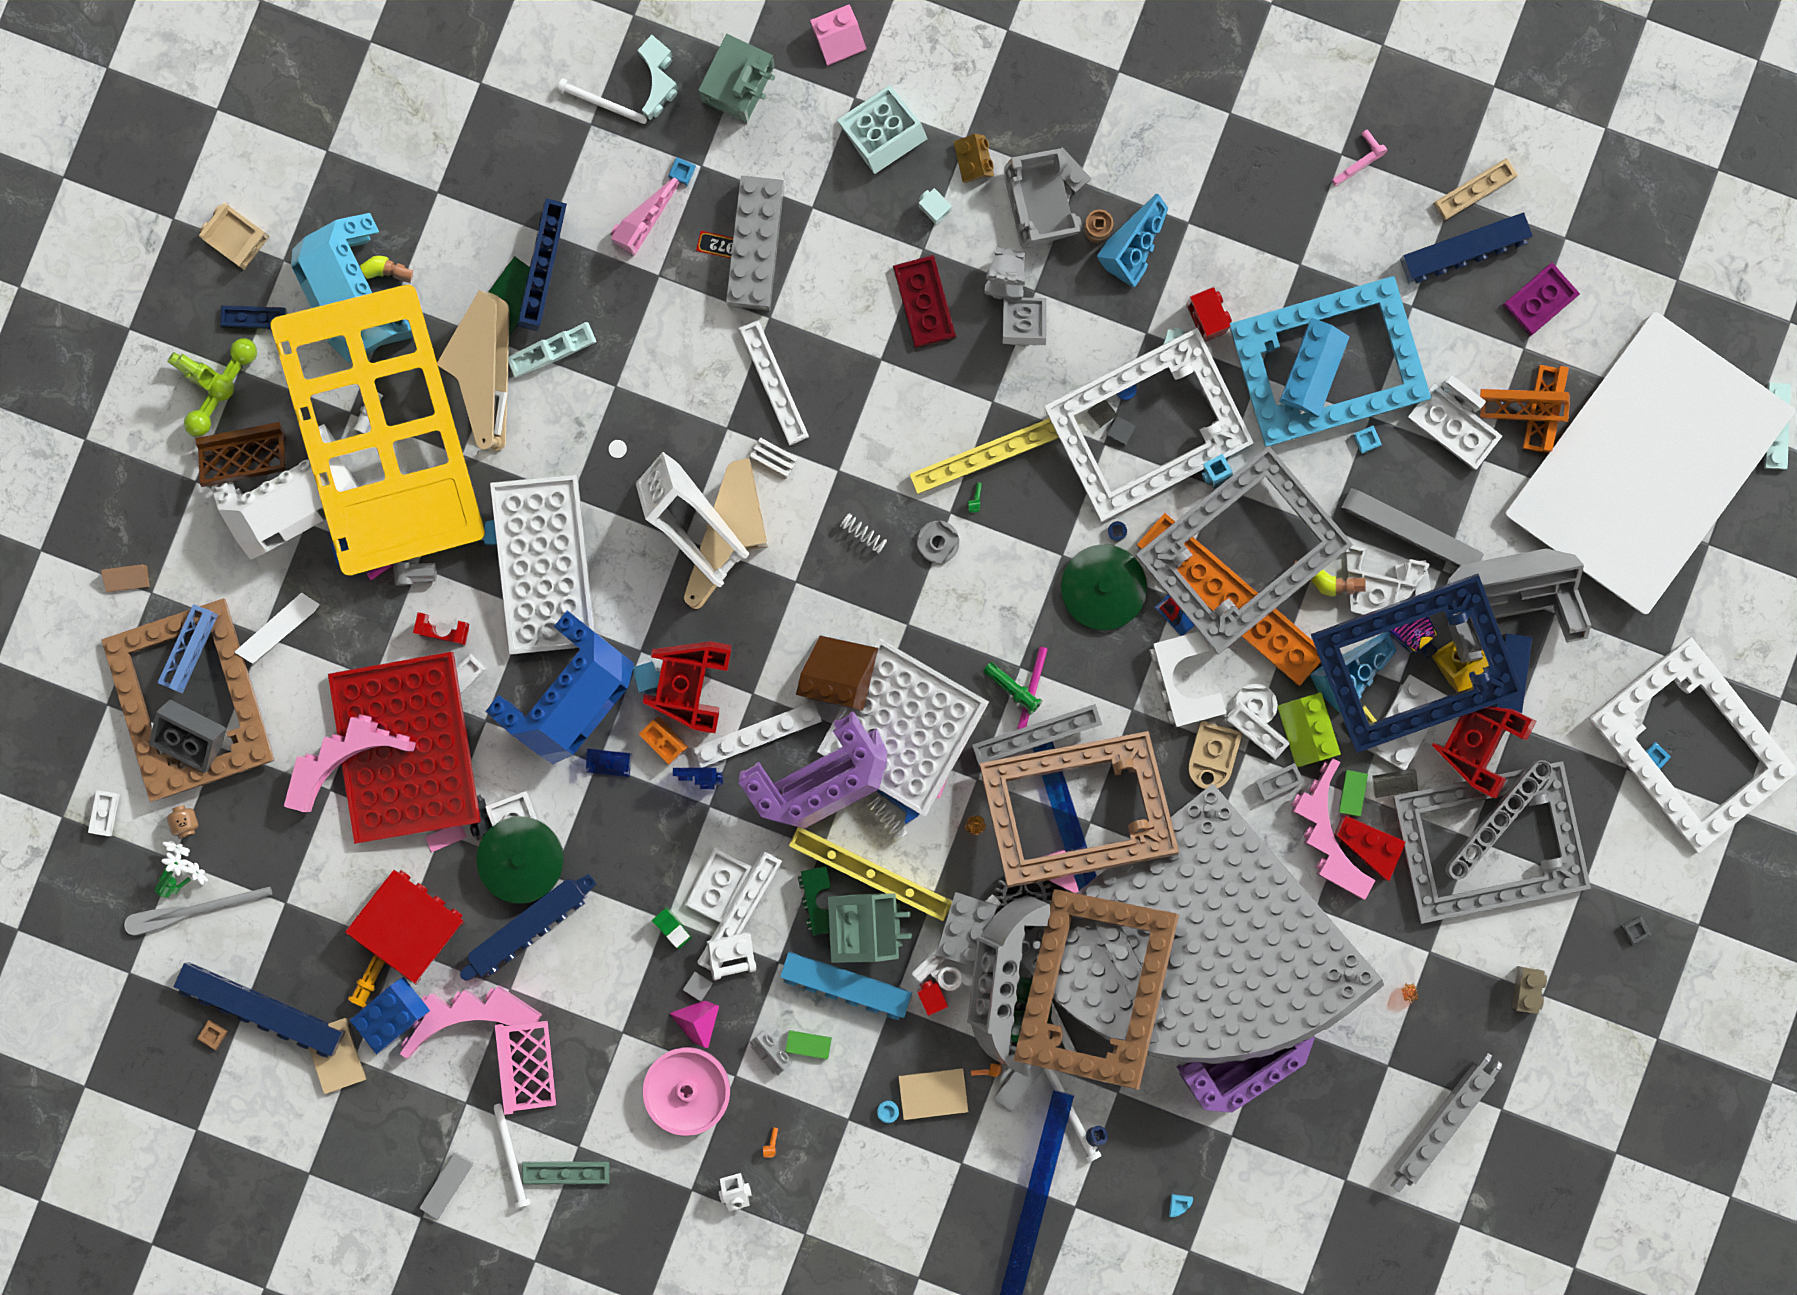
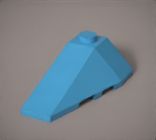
[1097,194,1168,287]
[1310,632,1397,713]

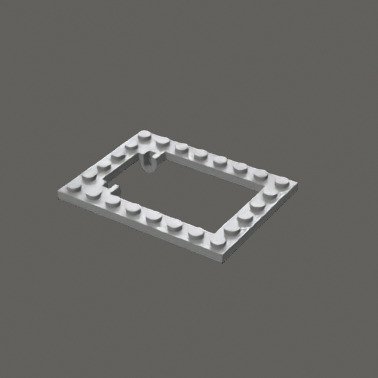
[1136,446,1353,654]
[1393,761,1591,924]

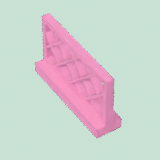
[495,1021,556,1115]

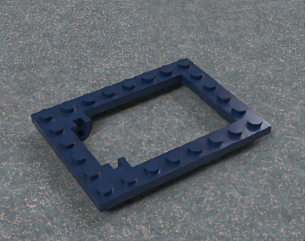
[1311,573,1523,753]

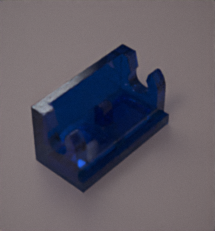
[586,749,632,777]

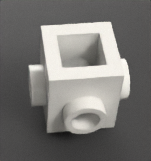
[719,1173,752,1211]

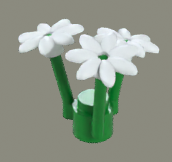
[155,840,208,898]

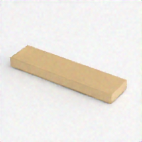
[1433,158,1518,221]

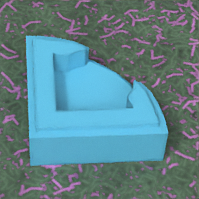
[1169,1194,1193,1217]

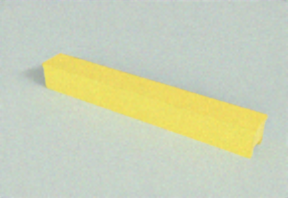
[789,827,952,921]

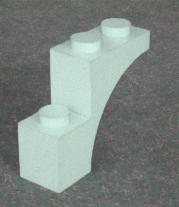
[638,35,678,120]

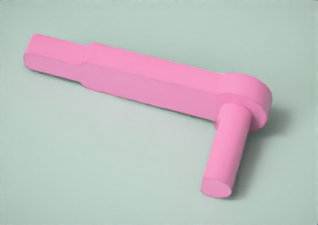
[1332,130,1387,186]

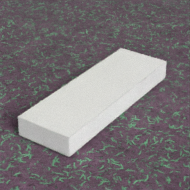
[1226,702,1290,760]

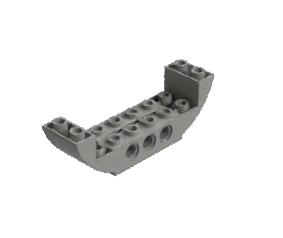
[967,895,1050,1077]

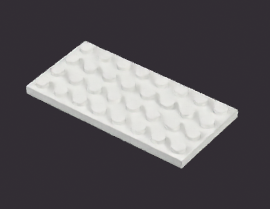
[490,474,595,654]

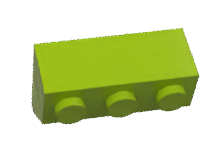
[1277,692,1341,767]

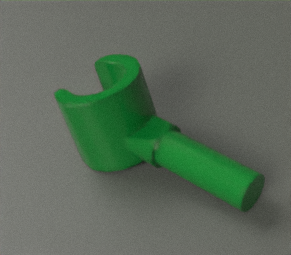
[968,483,982,513]

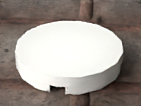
[1234,683,1278,723]

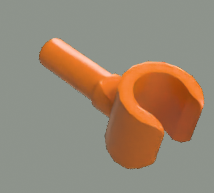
[971,1063,1002,1077]
[763,1127,778,1158]

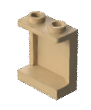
[199,202,270,270]

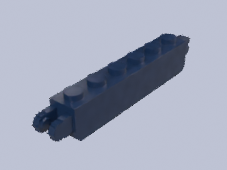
[460,874,597,981]

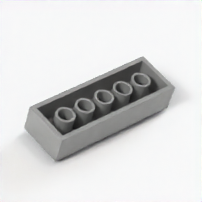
[726,175,784,311]

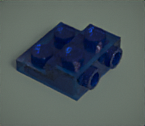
[673,768,723,790]

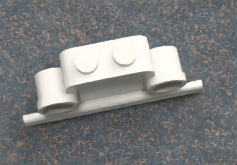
[912,894,1001,991]

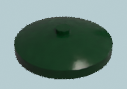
[1061,544,1147,631]
[476,816,564,903]

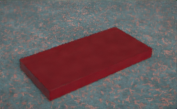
[893,255,956,348]

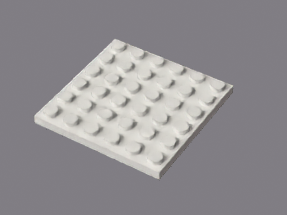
[817,639,989,816]

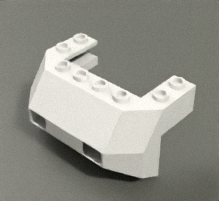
[212,424,360,560]

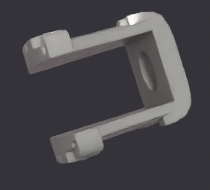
[984,247,1026,301]

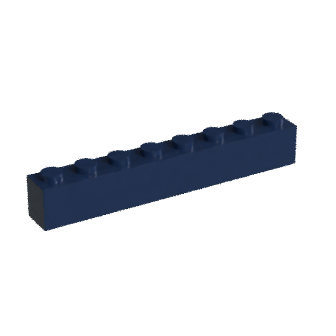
[173,962,345,1058]

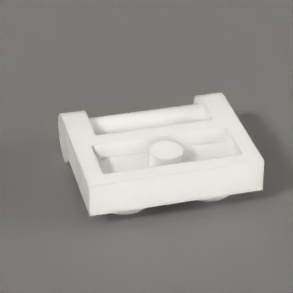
[707,933,756,980]

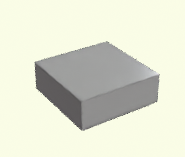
[683,971,713,1001]

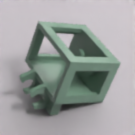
[698,33,775,123]
[828,893,912,963]

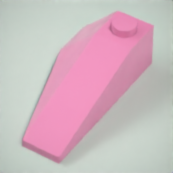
[611,178,679,256]

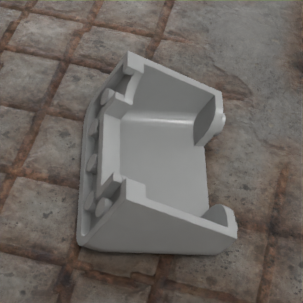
[1004,148,1082,249]

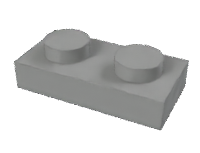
[1061,147,1091,194]
[1255,763,1304,801]

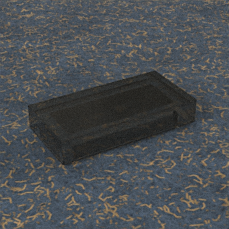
[1372,768,1418,798]

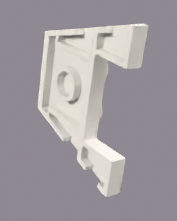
[1346,546,1429,615]

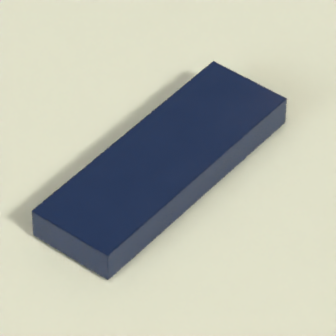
[220,305,286,329]

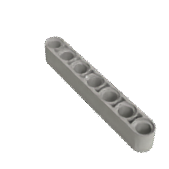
[1341,488,1484,568]
[1445,760,1553,880]

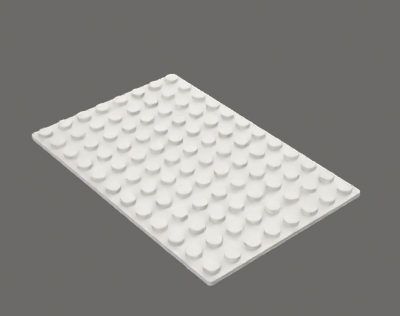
[1506,312,1795,615]

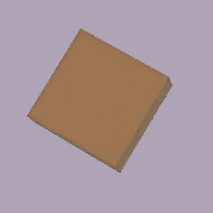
[197,1020,228,1050]

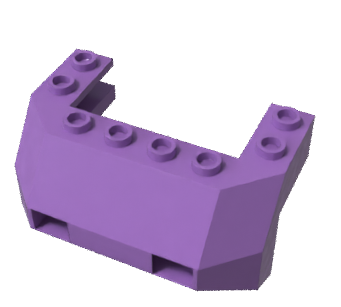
[738,711,887,829]
[1176,1036,1315,1113]

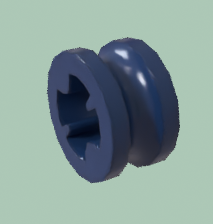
[1108,521,1127,541]
[1086,1125,1108,1147]

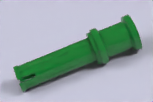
[983,662,1043,715]

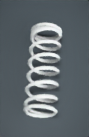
[840,513,887,554]
[867,795,908,842]

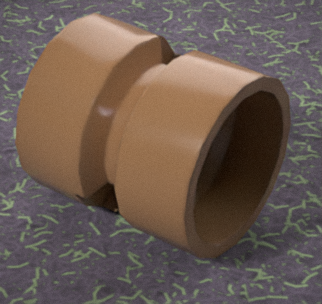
[1084,209,1113,243]

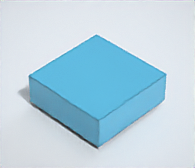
[1353,426,1382,454]

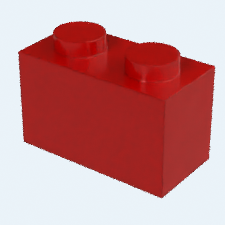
[917,979,948,1016]

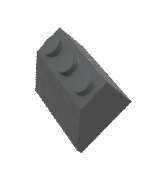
[149,700,227,773]

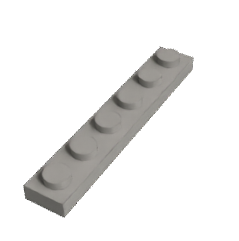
[972,704,1102,765]
[1093,920,1167,1025]

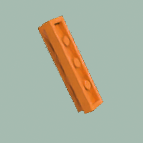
[1522,365,1569,454]
[1480,389,1570,422]

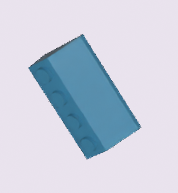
[1279,318,1350,417]

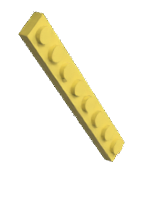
[909,419,1059,495]

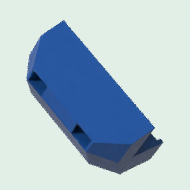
[485,610,634,764]

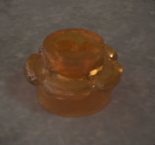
[965,815,986,835]
[1402,983,1419,1004]

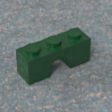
[798,866,831,936]

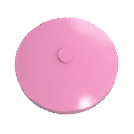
[643,1047,730,1136]

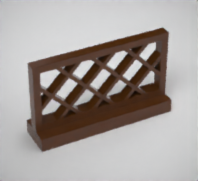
[195,422,286,487]

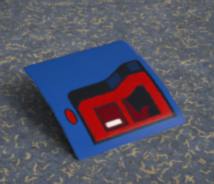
[1155,595,1194,636]

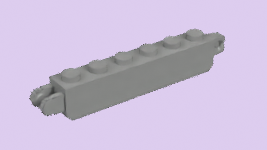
[1391,1053,1502,1192]

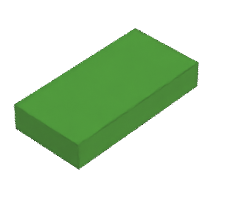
[1338,770,1368,816]
[785,1030,832,1059]

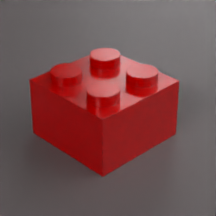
[1186,287,1232,342]

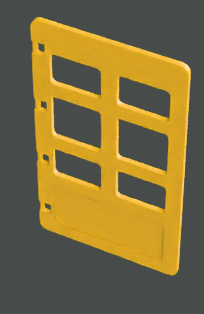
[271,285,485,575]

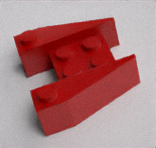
[643,641,731,734]
[1432,706,1537,798]

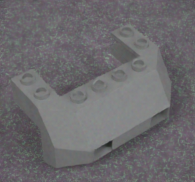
[1448,549,1591,663]

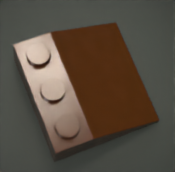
[796,635,879,711]

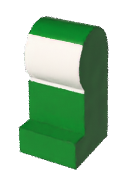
[651,907,692,949]

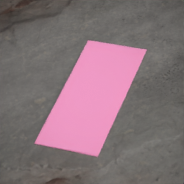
[425,826,467,853]

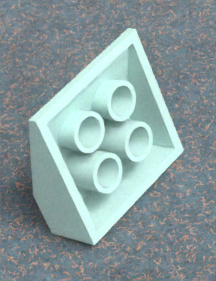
[837,85,927,174]

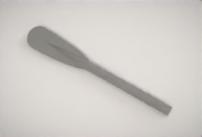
[124,886,272,936]

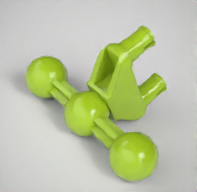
[167,338,257,437]

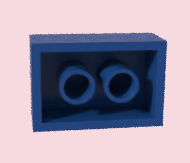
[350,977,430,1055]

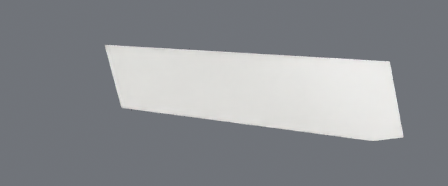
[235,593,320,664]

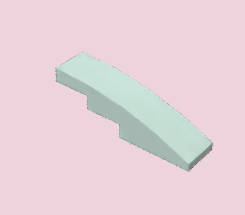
[508,322,596,377]

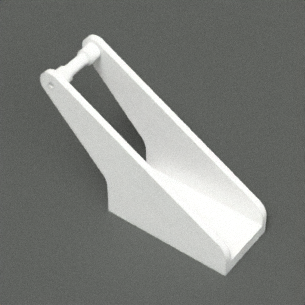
[636,452,749,587]

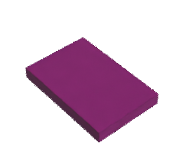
[1503,262,1580,336]

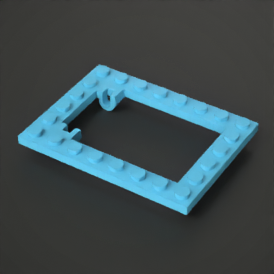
[1230,276,1431,447]

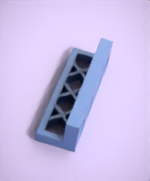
[158,604,218,694]

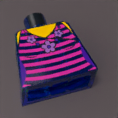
[1387,617,1438,658]

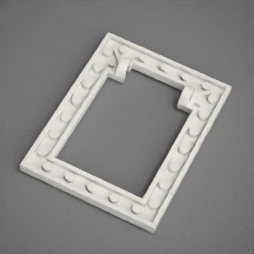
[1043,328,1254,521]
[1589,637,1797,853]

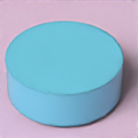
[877,1101,899,1123]

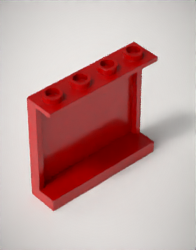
[345,870,464,985]

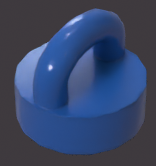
[1116,384,1137,400]

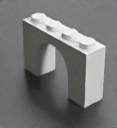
[1149,631,1226,728]

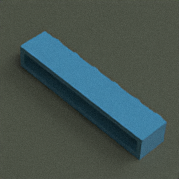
[780,951,912,1020]

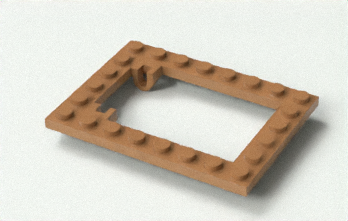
[101,598,275,802]
[979,731,1179,888]
[1013,889,1179,1090]

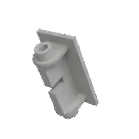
[750,1030,792,1075]

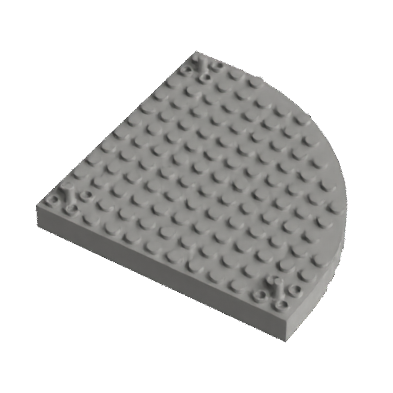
[1021,784,1384,1064]

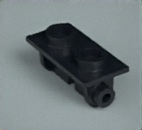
[470,794,492,841]

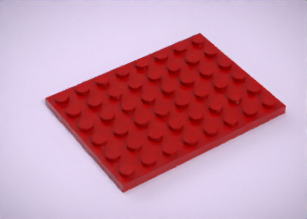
[328,652,481,844]

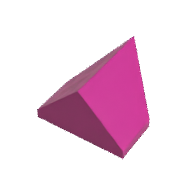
[669,1001,719,1048]

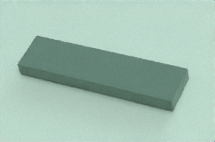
[522,1161,610,1184]

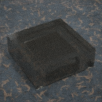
[1087,399,1117,428]

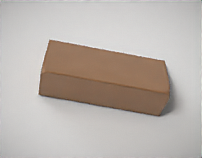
[101,564,150,592]

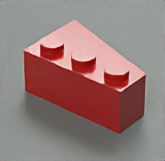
[1334,816,1406,882]

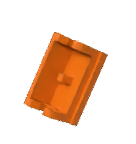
[639,717,689,765]

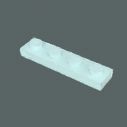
[1764,383,1791,470]

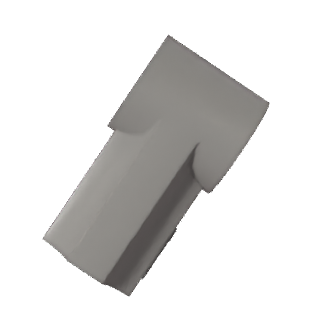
[393,562,437,586]

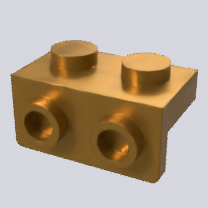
[953,134,994,183]

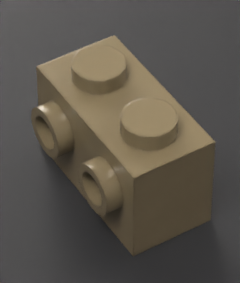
[1511,966,1547,1014]

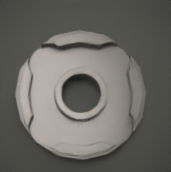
[917,521,960,563]

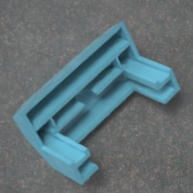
[291,213,413,363]

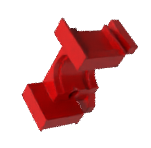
[413,612,470,645]

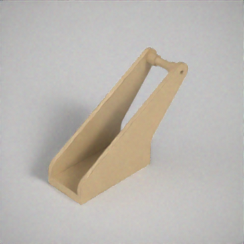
[437,290,510,451]
[684,458,768,609]

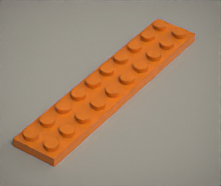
[1136,513,1321,686]

